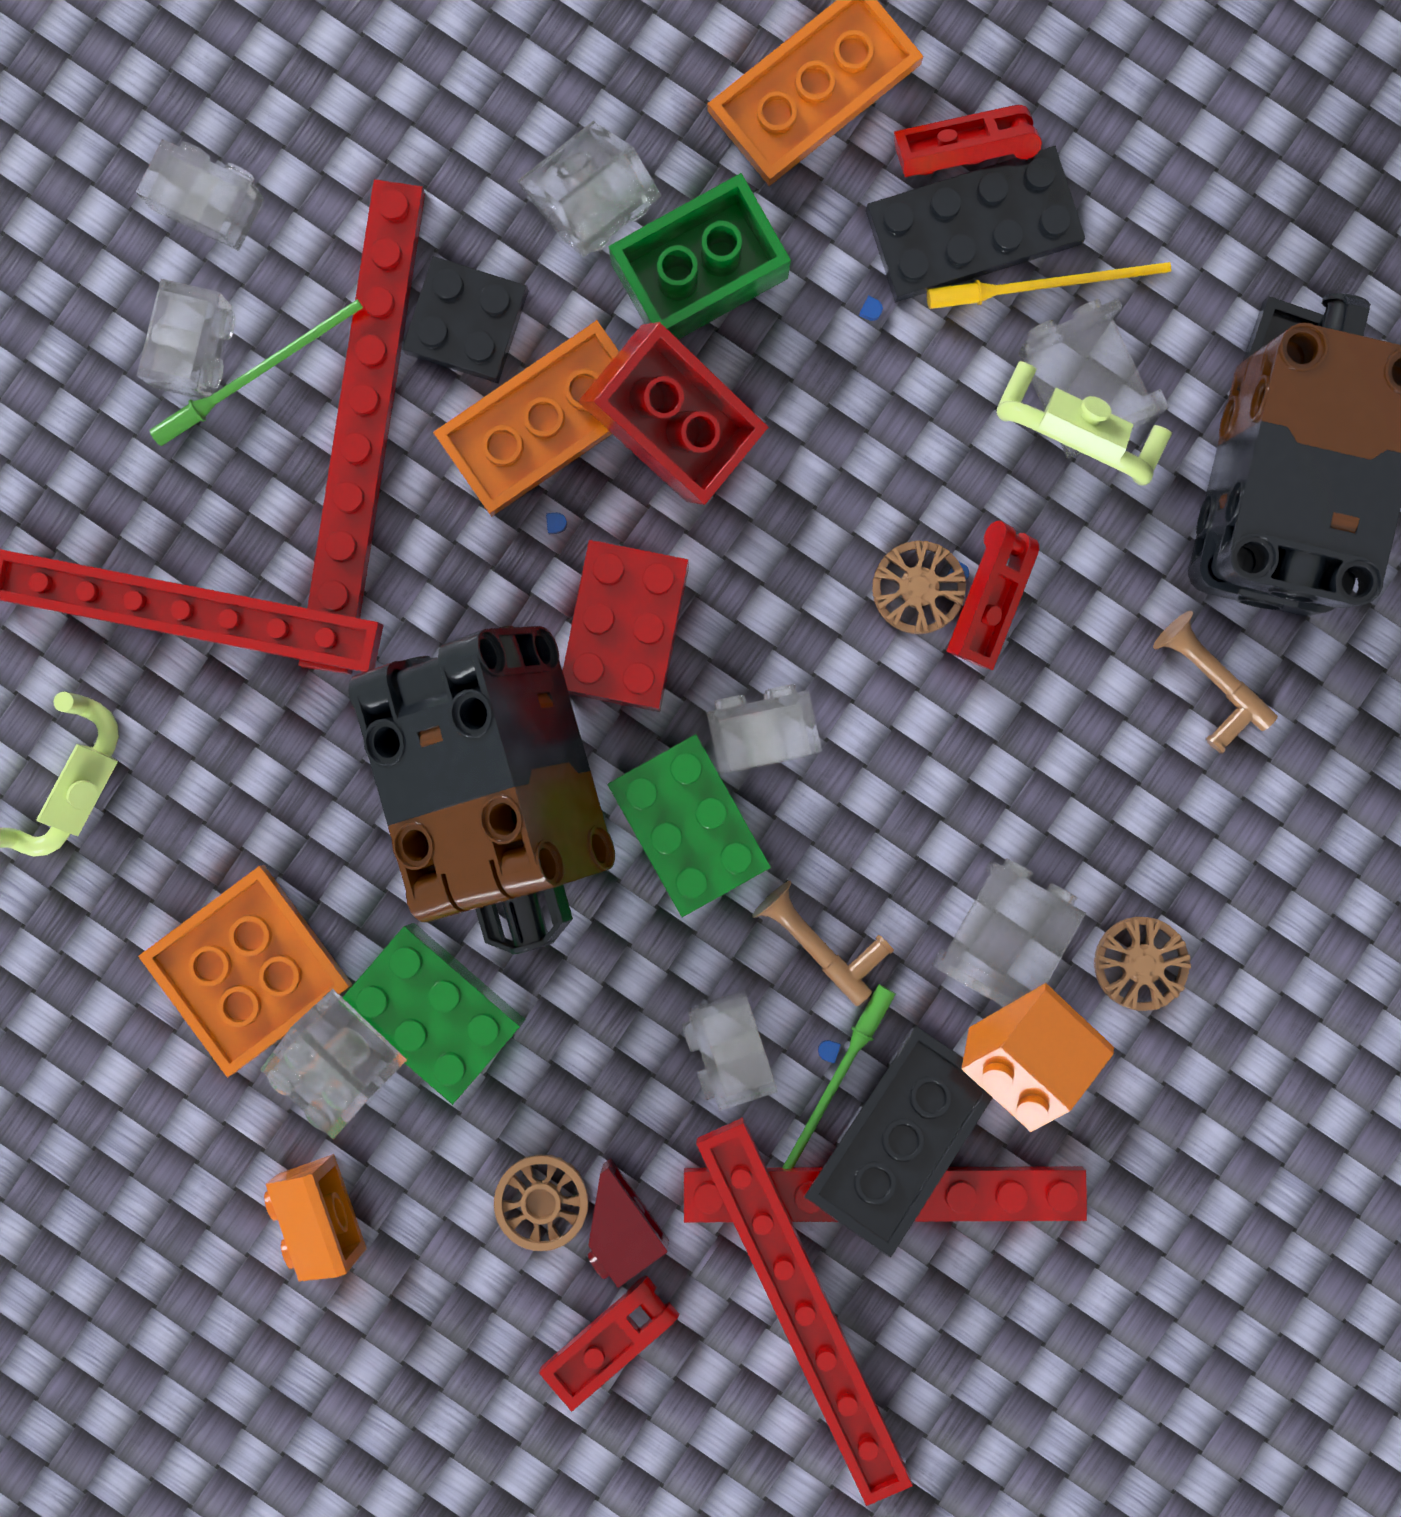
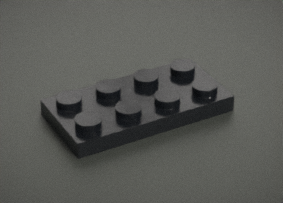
[865,146,1085,303]
[804,1026,993,1258]

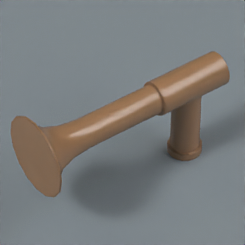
[1153,610,1278,754]
[752,881,894,1006]

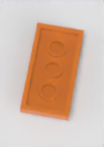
[707,0,924,186]
[433,320,619,517]

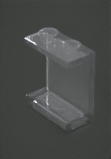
[1018,298,1169,459]
[932,859,1086,1007]

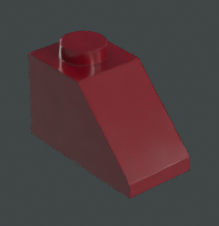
[587,1158,669,1288]

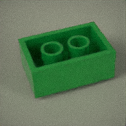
[608,173,791,340]
[607,734,771,918]
[337,923,526,1105]

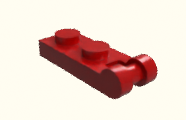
[894,105,1042,177]
[946,521,1040,670]
[539,1275,680,1412]

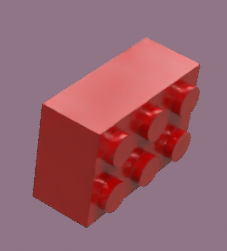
[578,322,769,505]
[562,540,689,712]

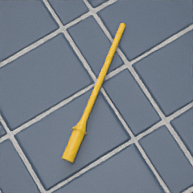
[927,262,1172,309]

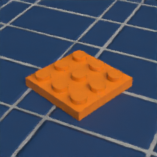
[138,865,353,1078]

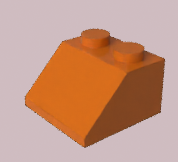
[961,983,1114,1132]
[264,1154,367,1281]

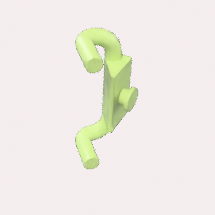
[997,361,1172,486]
[0,692,119,857]

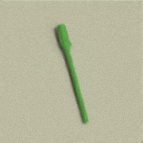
[149,299,363,446]
[782,984,896,1169]

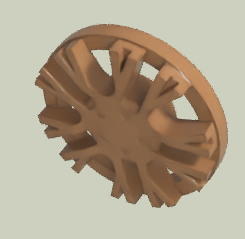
[872,540,966,634]
[1094,917,1191,1011]
[494,1154,589,1251]

